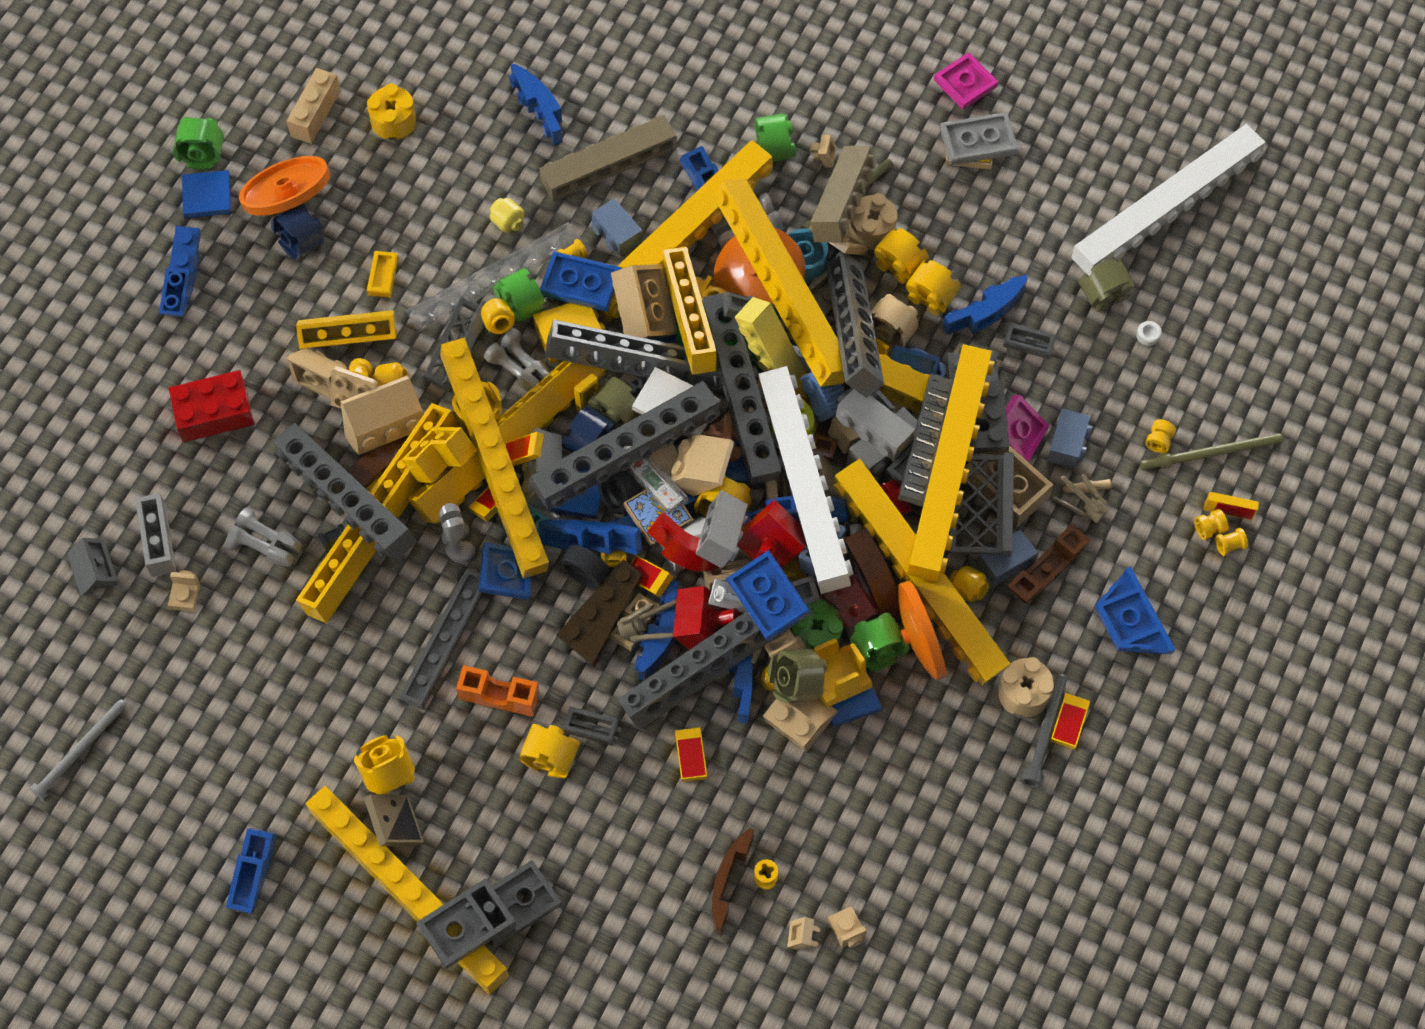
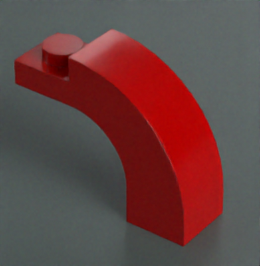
[647,512,738,572]

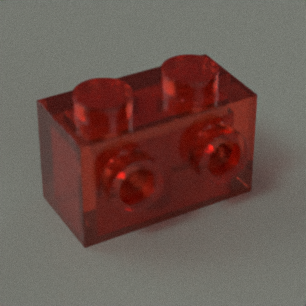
[823,570,879,629]

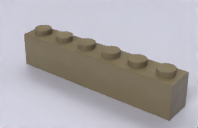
[539,115,677,202]
[810,145,876,242]

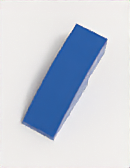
[679,146,719,191]
[226,828,278,913]

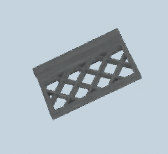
[951,453,1014,557]

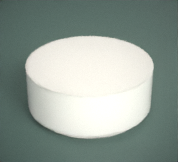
[1136,321,1162,346]

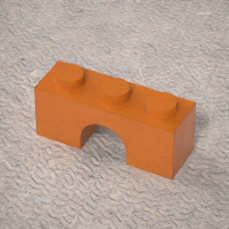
[456,665,540,717]

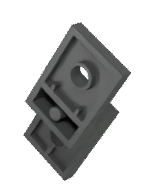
[947,352,1009,452]
[416,860,562,969]

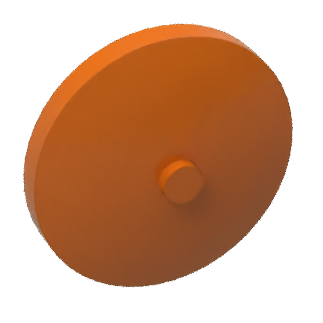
[239,156,330,216]
[713,228,806,304]
[898,580,947,681]

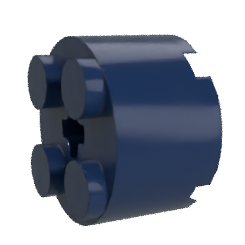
[271,203,324,260]
[562,405,615,453]

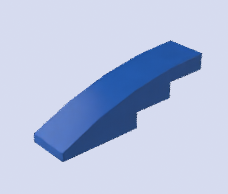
[538,520,642,555]
[728,655,752,724]

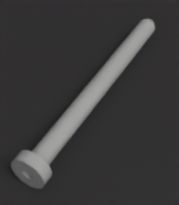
[30,699,127,800]

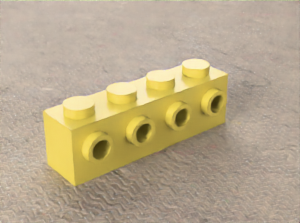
[735,297,805,381]

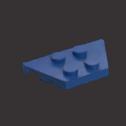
[1095,566,1175,654]

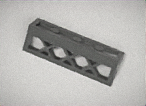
[423,297,486,392]

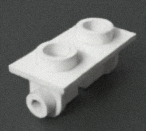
[708,579,747,613]

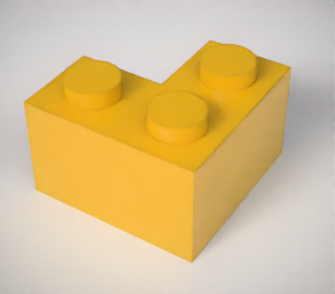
[402,427,477,483]

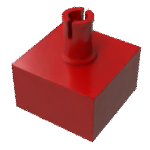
[737,499,807,568]
[673,586,741,650]

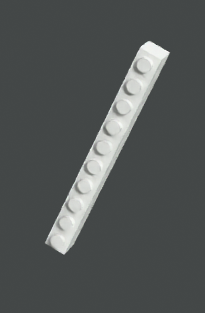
[1071,124,1265,276]
[759,366,853,594]

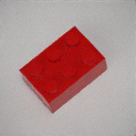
[168,370,255,443]

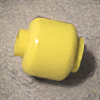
[490,198,525,233]

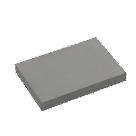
[940,112,1019,165]

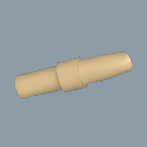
[1063,479,1111,493]

